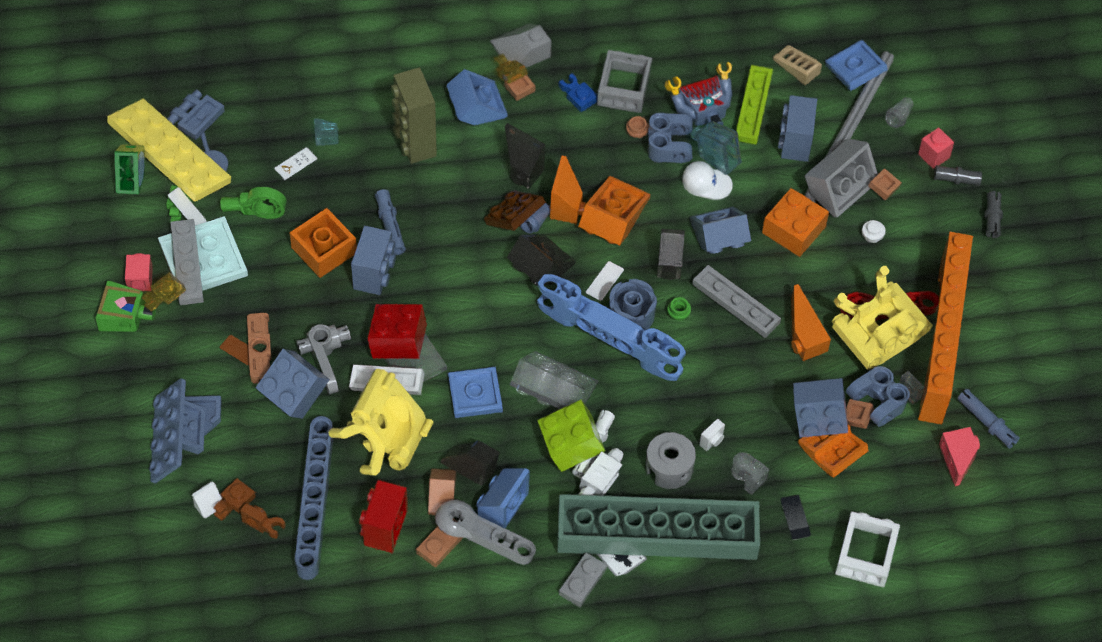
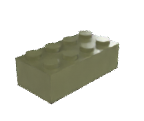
[391,67,437,164]

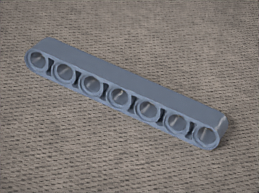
[295,416,333,580]

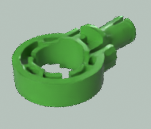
[220,187,287,219]

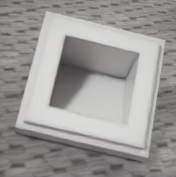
[192,482,222,518]

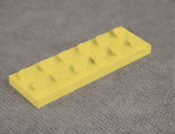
[107,98,231,202]

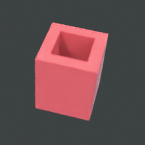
[918,128,954,169]
[125,253,153,291]

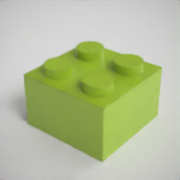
[538,400,605,472]

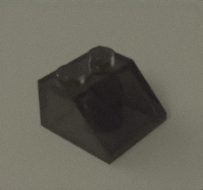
[507,234,576,286]

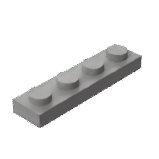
[171,219,204,305]
[692,265,781,338]

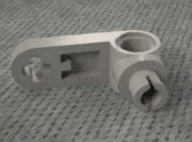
[296,324,351,395]

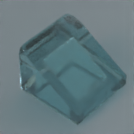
[314,118,339,146]

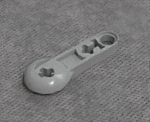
[435,500,536,564]

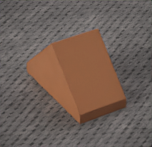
[428,469,456,515]

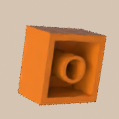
[762,188,829,257]
[290,208,357,278]

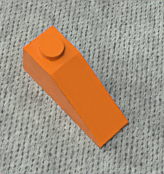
[791,284,831,361]

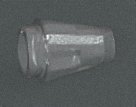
[885,97,914,128]

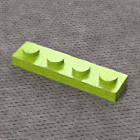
[735,65,773,145]

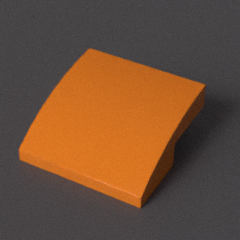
[798,425,869,478]

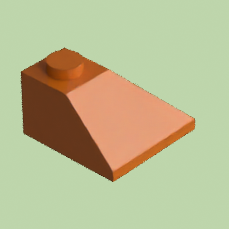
[550,156,586,224]

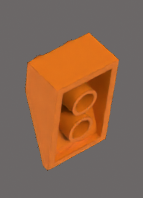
[578,176,651,246]

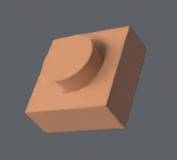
[504,71,535,101]
[869,168,901,201]
[846,399,874,429]

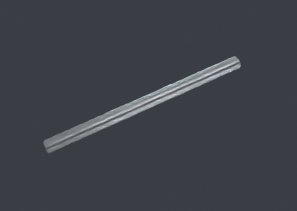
[805,51,894,202]

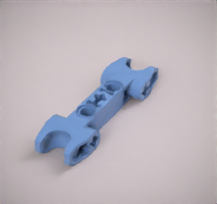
[537,274,686,381]

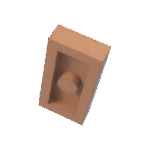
[416,518,463,568]

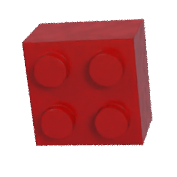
[367,304,427,359]
[360,480,408,553]

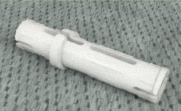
[572,410,615,479]

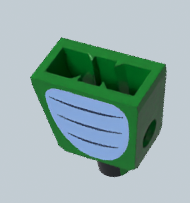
[114,144,145,194]

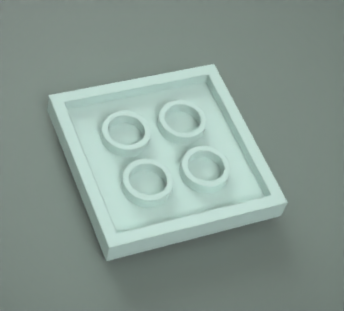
[158,216,248,291]

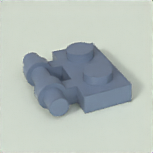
[167,90,225,140]

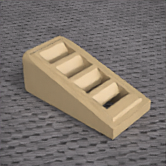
[773,45,822,85]

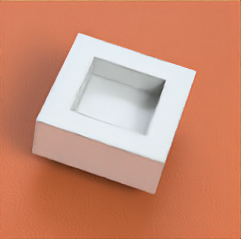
[699,419,725,451]

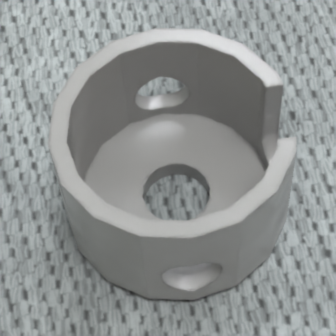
[645,432,696,489]

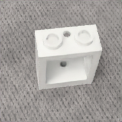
[835,512,900,587]

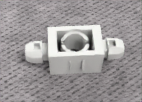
[579,448,623,496]

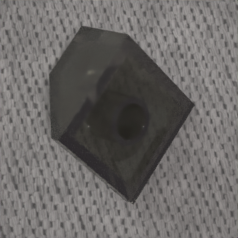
[504,123,545,189]

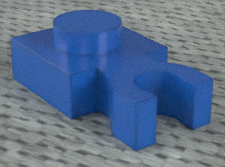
[559,73,598,112]

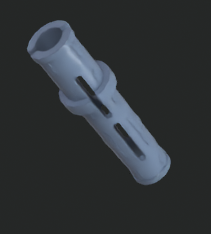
[375,189,406,255]
[957,389,1020,449]

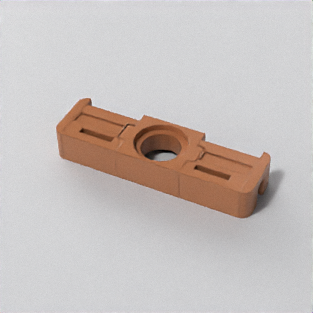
[247,313,272,383]

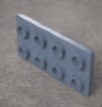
[149,378,206,483]

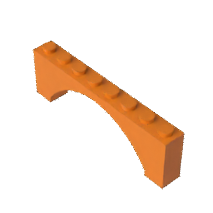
[918,232,973,425]

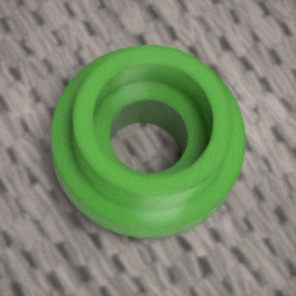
[667,297,691,320]

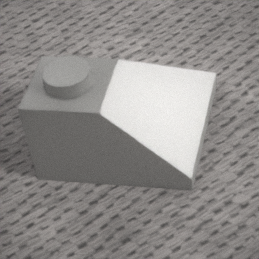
[490,24,551,74]

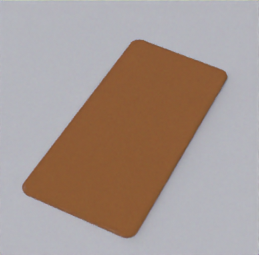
[220,335,259,367]

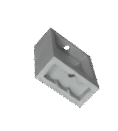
[597,50,652,113]

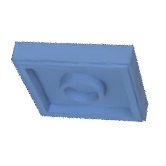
[825,40,888,91]
[448,367,503,418]

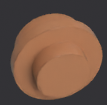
[626,116,649,138]

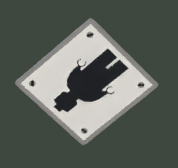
[597,554,647,576]

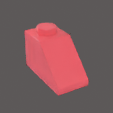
[939,427,980,486]

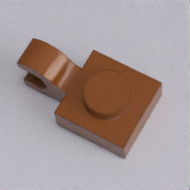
[213,478,256,521]
[240,503,286,539]

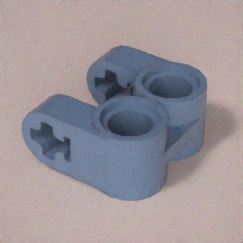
[648,113,693,163]
[846,366,910,427]

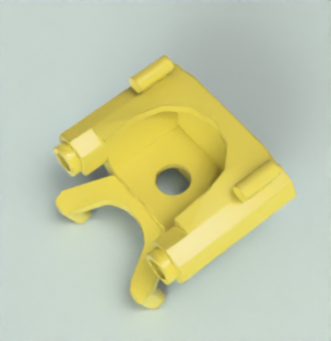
[832,266,933,370]
[329,369,433,475]

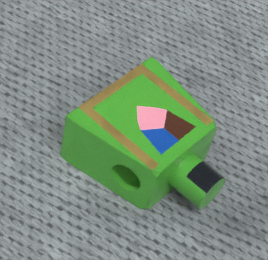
[96,281,156,332]

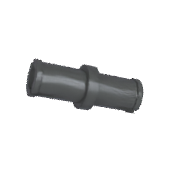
[934,165,982,186]
[984,191,1003,238]

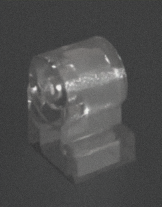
[731,452,769,495]

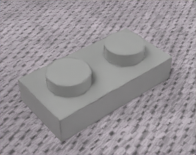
[559,553,607,607]

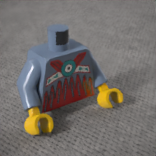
[665,62,732,130]

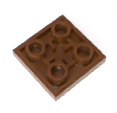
[484,190,546,231]

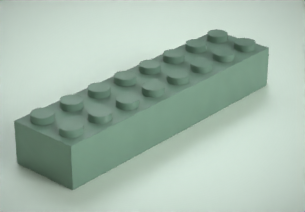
[558,494,760,560]

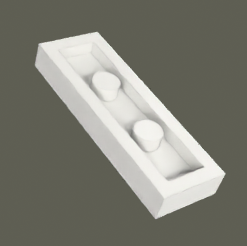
[349,365,425,395]

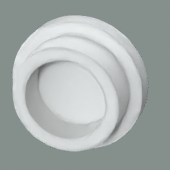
[862,220,885,243]

